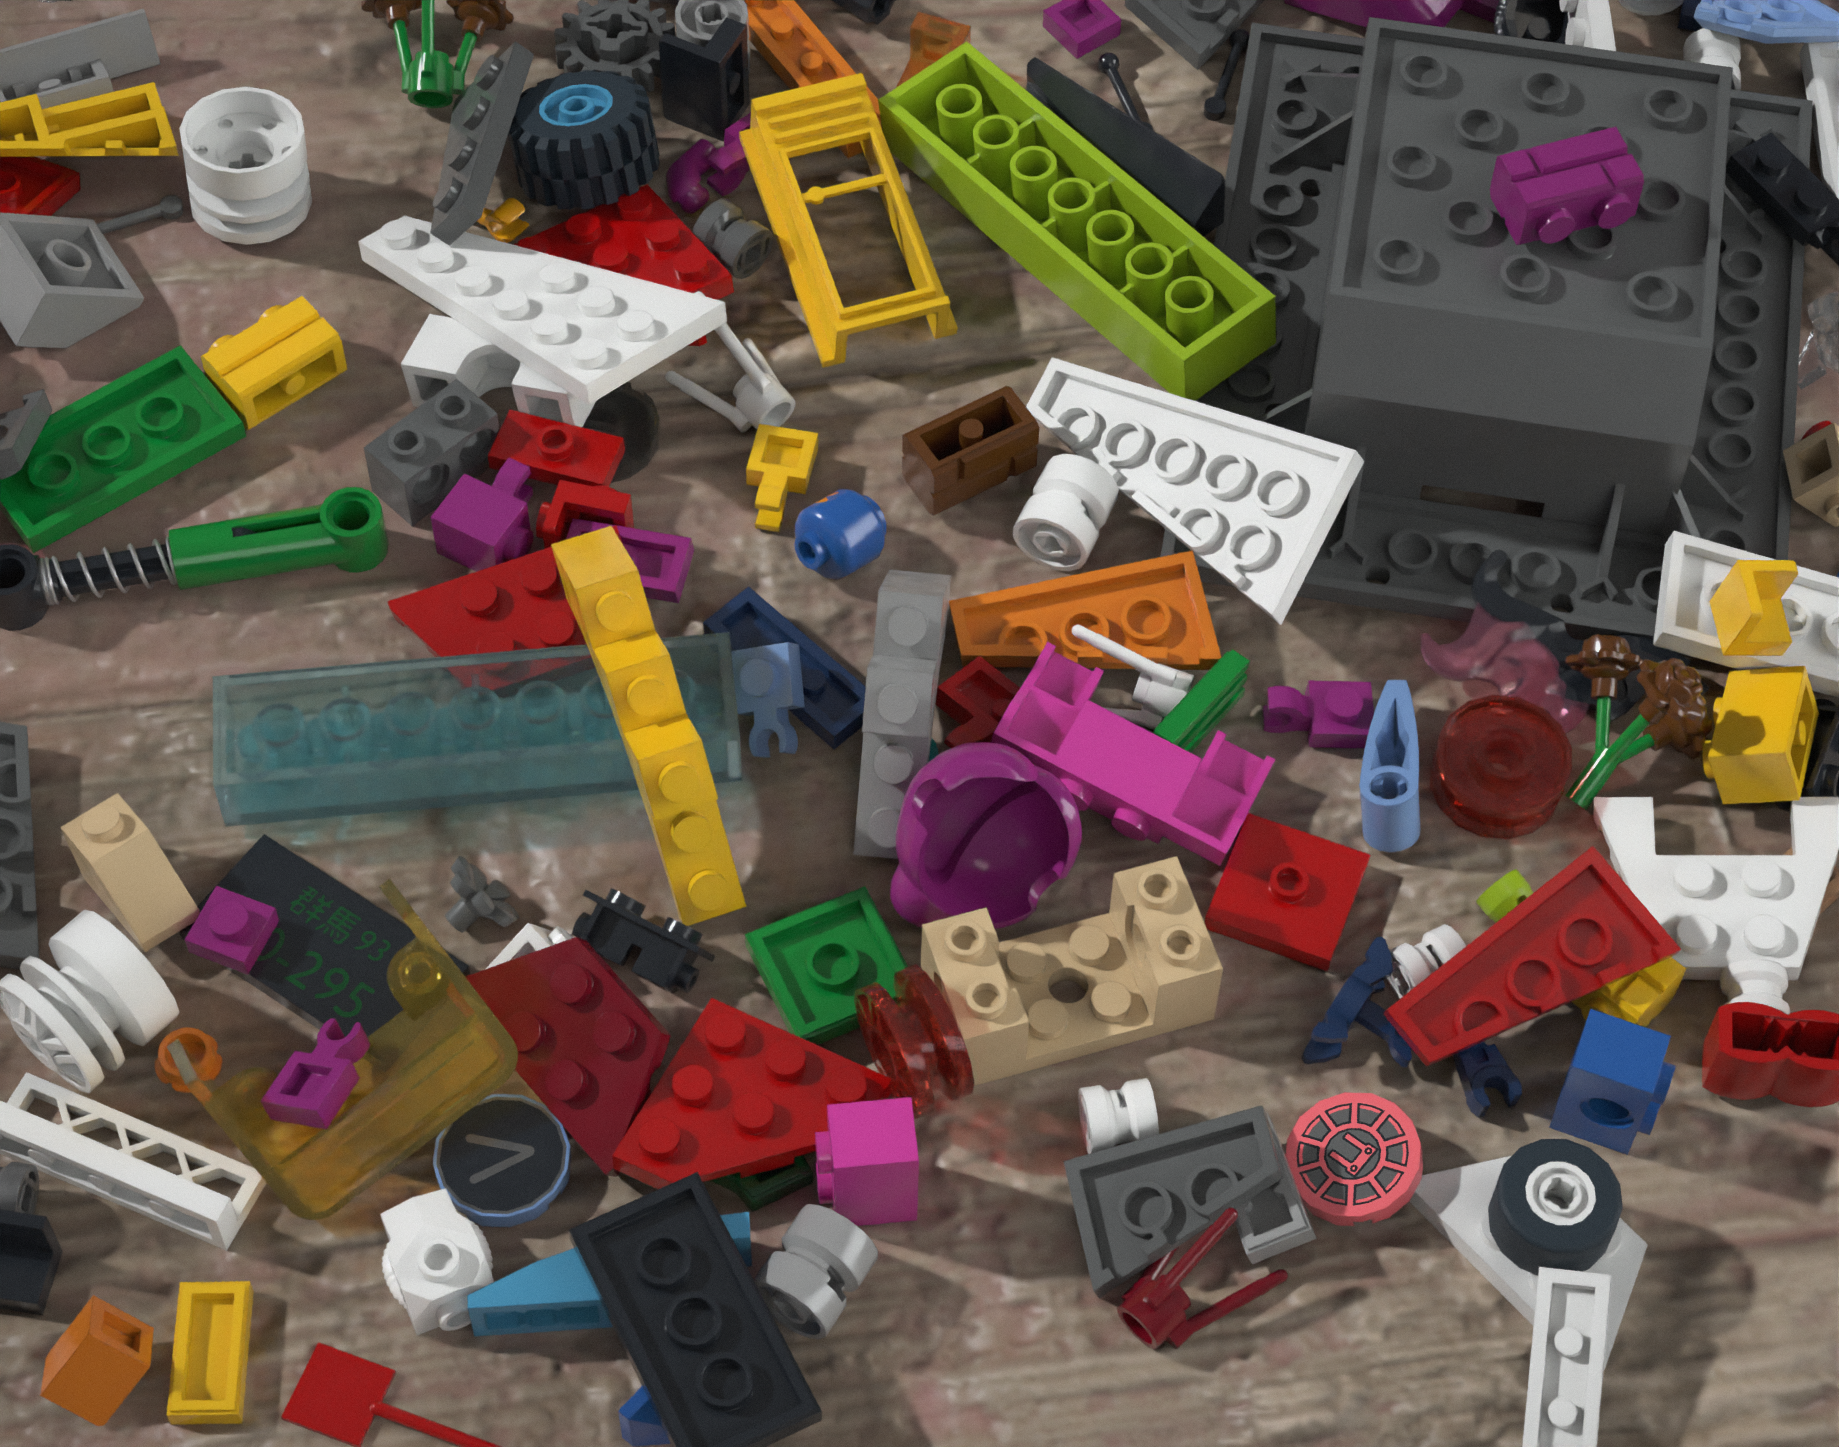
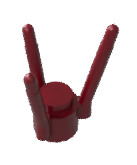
[1117,1207,1288,1349]

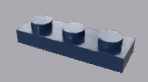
[703,586,866,750]

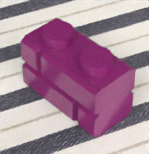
[1489,127,1644,246]

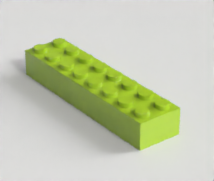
[878,41,1276,401]

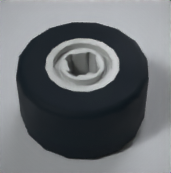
[1488,1139,1623,1275]

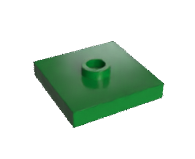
[745,886,921,1045]

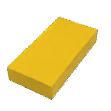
[167,1281,254,1425]

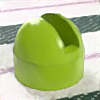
[1476,869,1533,923]

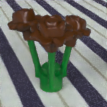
[361,0,514,108]

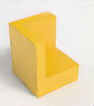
[1709,560,1798,656]

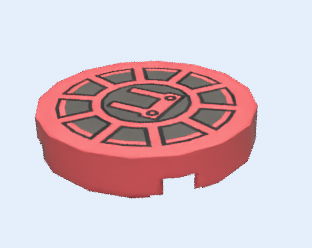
[1285,1092,1423,1226]

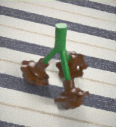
[1565,634,1712,810]

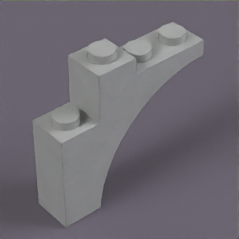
[853,569,951,859]

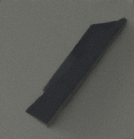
[1026,57,1226,237]

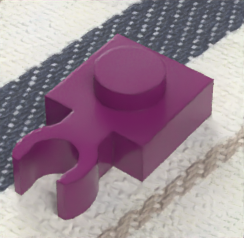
[261,1018,370,1129]

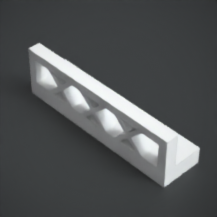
[0,1072,268,1251]

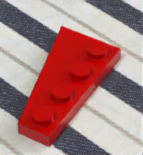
[1383,846,1682,1067]

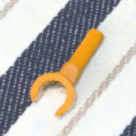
[476,198,529,243]

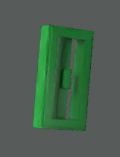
[1154,649,1250,753]

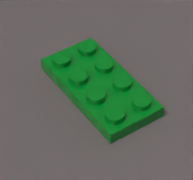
[0,345,246,554]

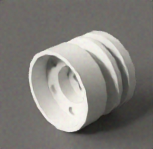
[179,87,312,245]
[0,910,179,1094]

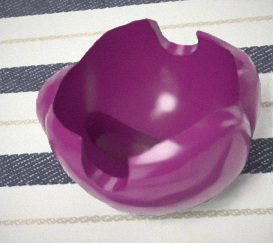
[890,742,1082,930]

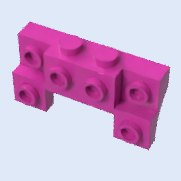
[991,642,1276,866]

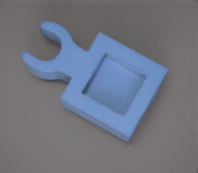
[731,642,805,758]

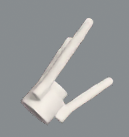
[665,291,795,433]
[1072,624,1194,730]

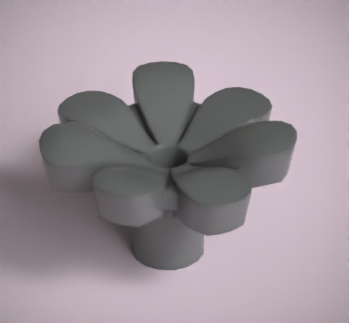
[445,856,519,933]

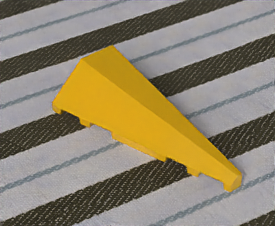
[0,82,179,157]

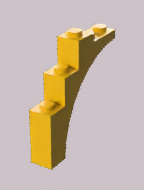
[551,526,747,926]

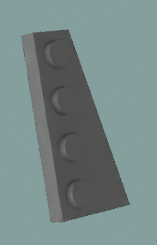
[430,41,534,246]

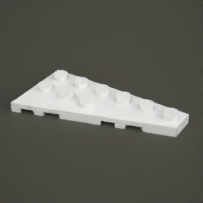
[358,216,727,405]
[1026,357,1364,625]

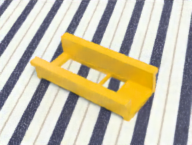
[739,73,958,368]

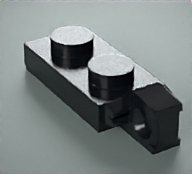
[1726,133,1839,266]

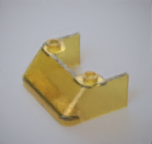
[167,879,518,1220]

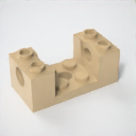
[921,856,1223,1090]

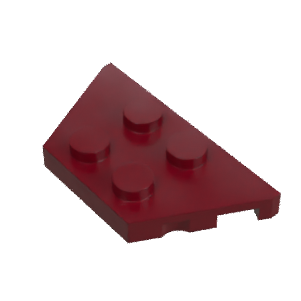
[444,937,671,1177]

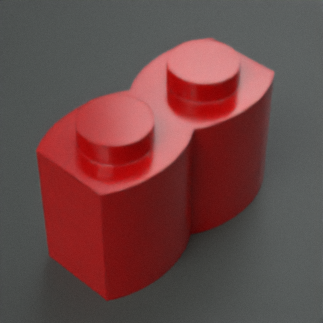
[1702,1002,1839,1107]

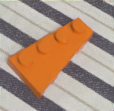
[949,550,1221,670]

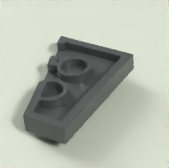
[1063,1105,1283,1298]

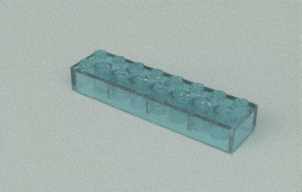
[213,632,742,827]

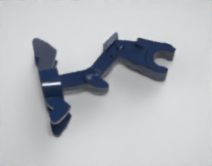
[1302,937,1522,1118]

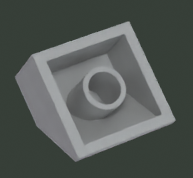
[0,213,144,348]

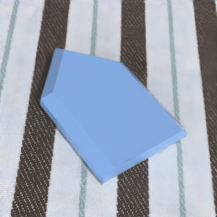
[1693,0,1839,44]

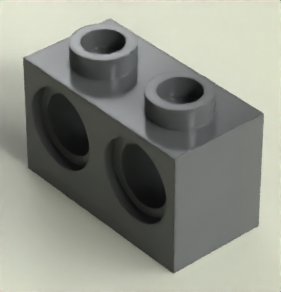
[364,379,500,526]

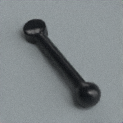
[1204,29,1250,121]
[1098,53,1153,130]

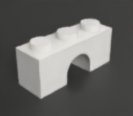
[401,314,597,427]

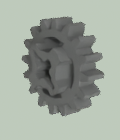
[554,0,675,92]

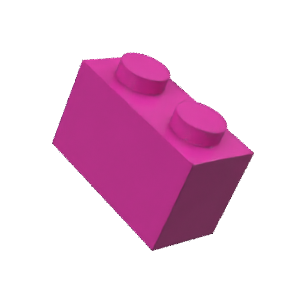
[815,1097,919,1226]

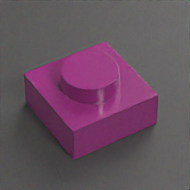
[1042,0,1122,59]
[185,886,279,975]

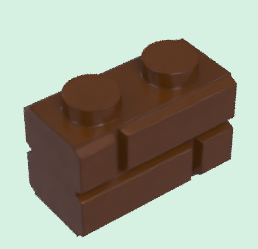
[902,386,1040,516]

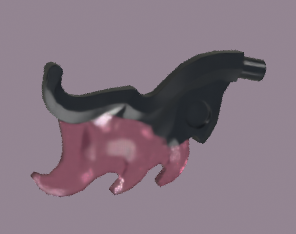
[1420,549,1710,739]

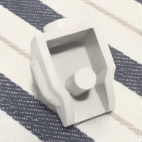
[380,1188,494,1335]

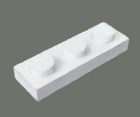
[1522,1267,1611,1447]

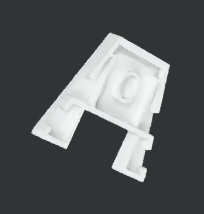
[1593,797,1839,980]

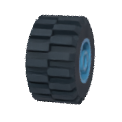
[508,70,660,210]

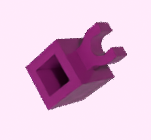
[431,458,534,572]

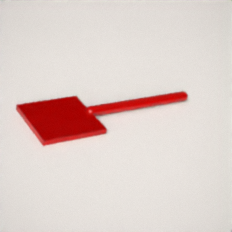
[281,1342,502,1447]

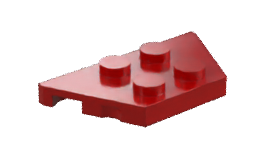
[388,525,623,700]

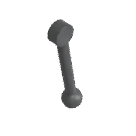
[96,195,184,234]

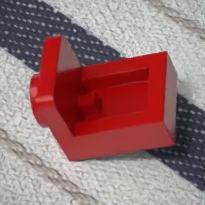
[536,480,634,549]

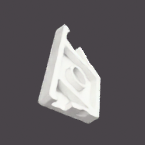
[1409,1156,1648,1369]

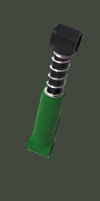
[0,487,389,631]

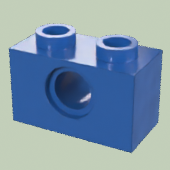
[1549,1009,1676,1155]

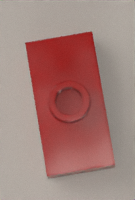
[488,409,625,487]

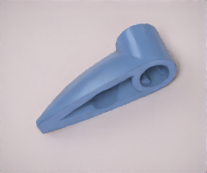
[1359,680,1421,852]

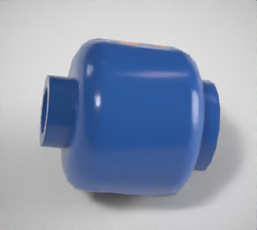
[794,489,887,580]

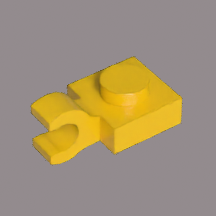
[746,424,818,532]

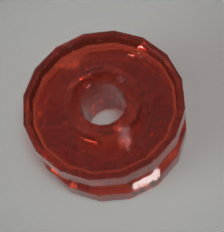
[1430,695,1572,840]
[854,964,975,1119]

